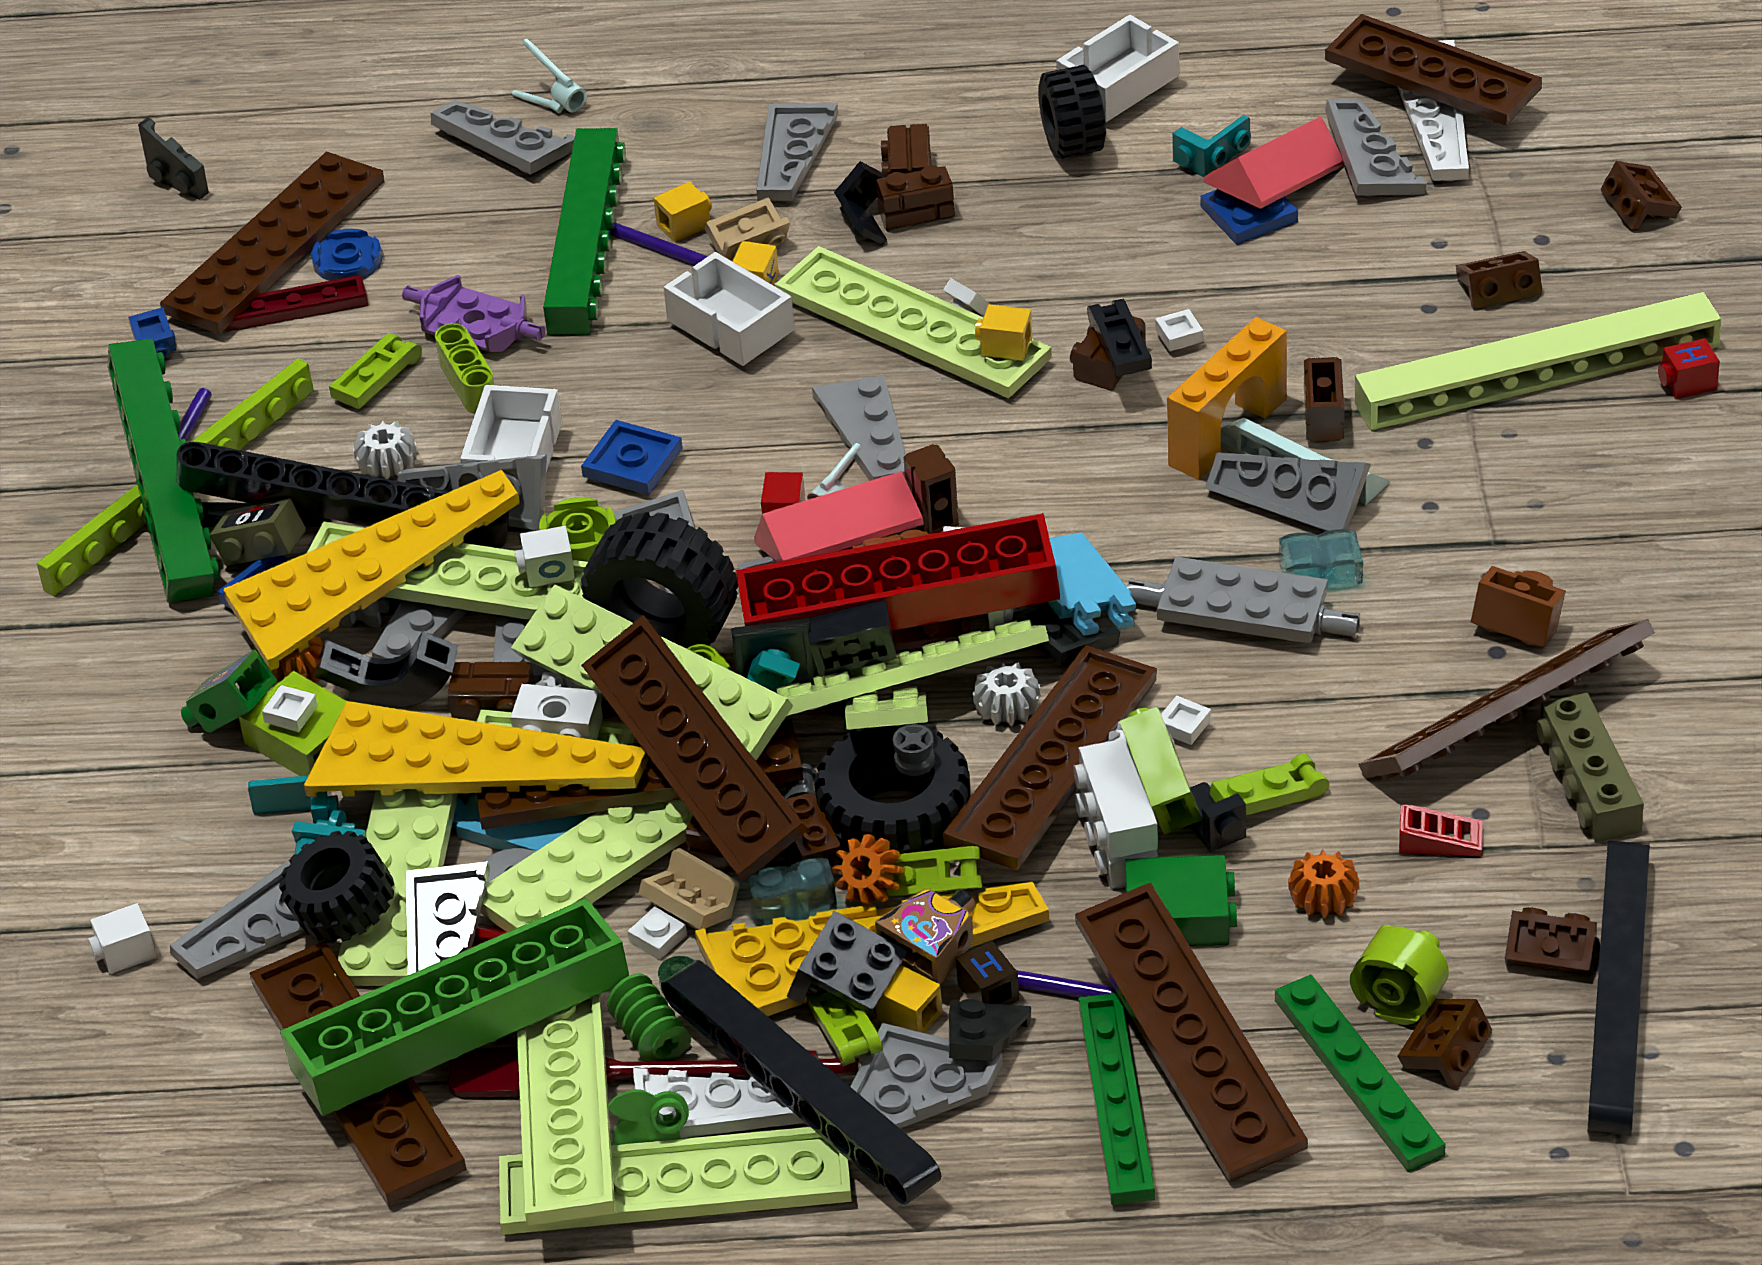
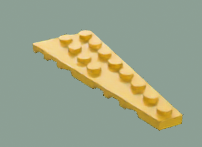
[223,470,520,671]
[304,701,649,797]
[695,882,1050,1016]

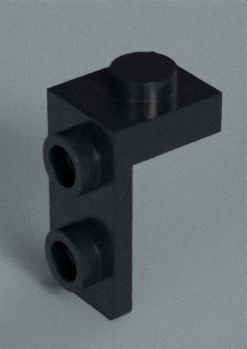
[834,161,887,245]
[1189,782,1246,853]

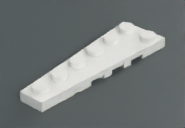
[1398,40,1469,181]

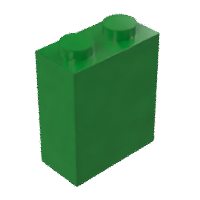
[1125,855,1237,946]

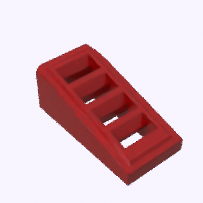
[1399,804,1483,856]

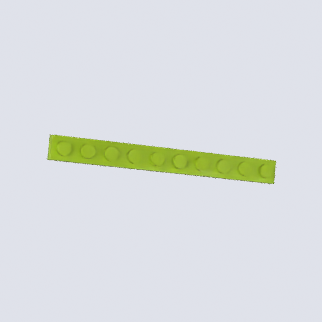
[37,358,314,596]

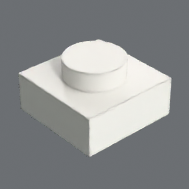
[943,278,990,317]
[1155,309,1204,351]
[262,685,318,732]
[1161,695,1211,745]
[628,907,687,960]

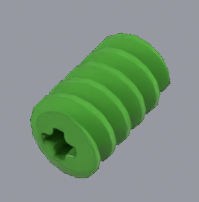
[607,973,691,1061]

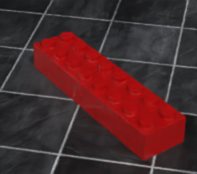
[736,513,1061,631]

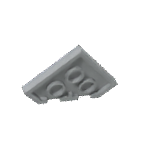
[850,1023,1003,1128]

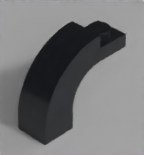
[314,631,458,709]

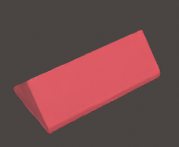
[1204,116,1344,209]
[754,471,924,562]

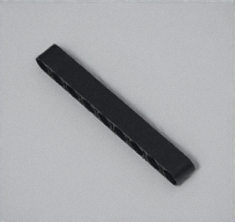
[176,442,509,548]
[1587,841,1650,1136]
[661,960,942,1205]

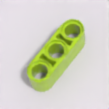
[435,323,494,414]

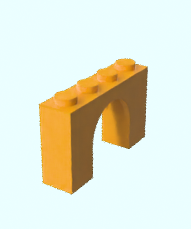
[1167,317,1287,480]

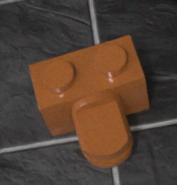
[1470,566,1566,647]

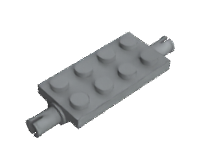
[1127,556,1360,643]

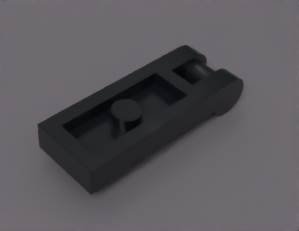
[1087,298,1152,377]

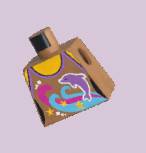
[875,889,976,984]

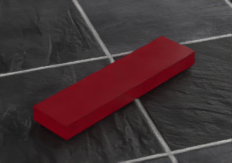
[226,275,368,332]

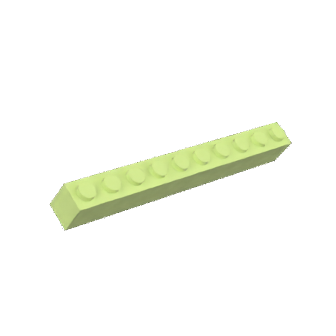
[1355,292,1721,431]

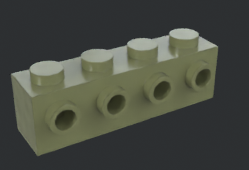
[1536,692,1644,842]

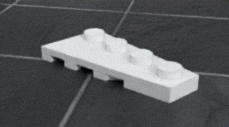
[633,1068,805,1139]

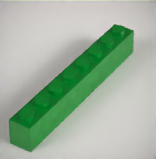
[543,128,626,335]
[108,338,219,603]

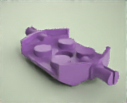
[402,275,545,352]

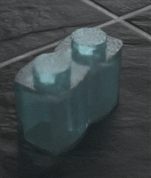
[1278,529,1363,589]
[748,858,837,926]

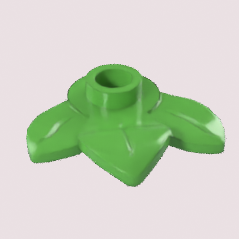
[608,1089,689,1145]

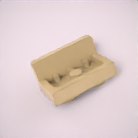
[704,197,791,261]
[639,848,739,929]

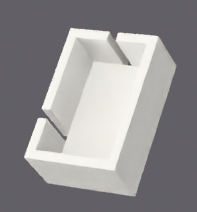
[1056,15,1180,122]
[663,252,795,366]
[460,385,562,472]
[1073,738,1158,890]

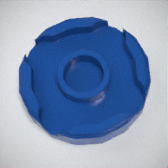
[311,228,383,281]

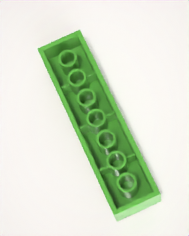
[280,898,629,1116]

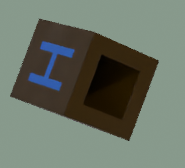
[956,941,1019,1005]

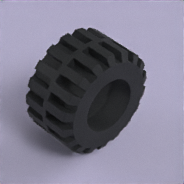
[1038,65,1106,159]
[279,831,395,943]

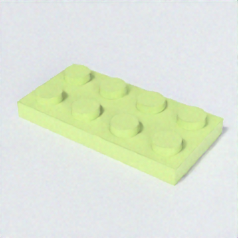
[845,686,928,730]

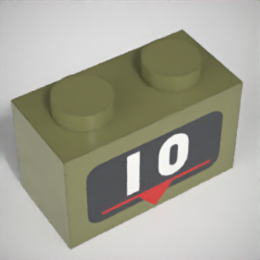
[210,498,306,566]

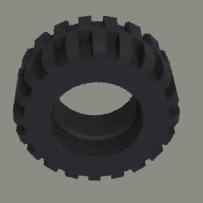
[581,512,738,649]
[815,723,971,869]

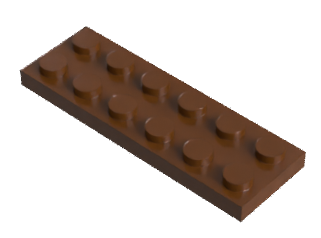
[1325,14,1542,126]

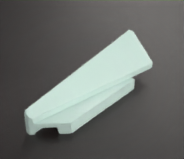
[1221,417,1390,506]

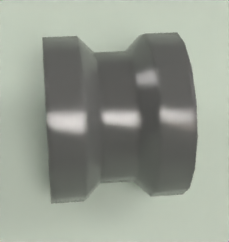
[893,724,935,776]

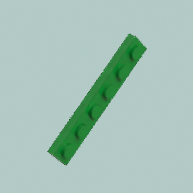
[1275,974,1446,1172]
[1078,993,1155,1205]

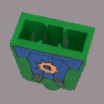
[181,649,278,733]

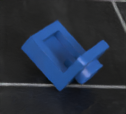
[128,307,176,357]

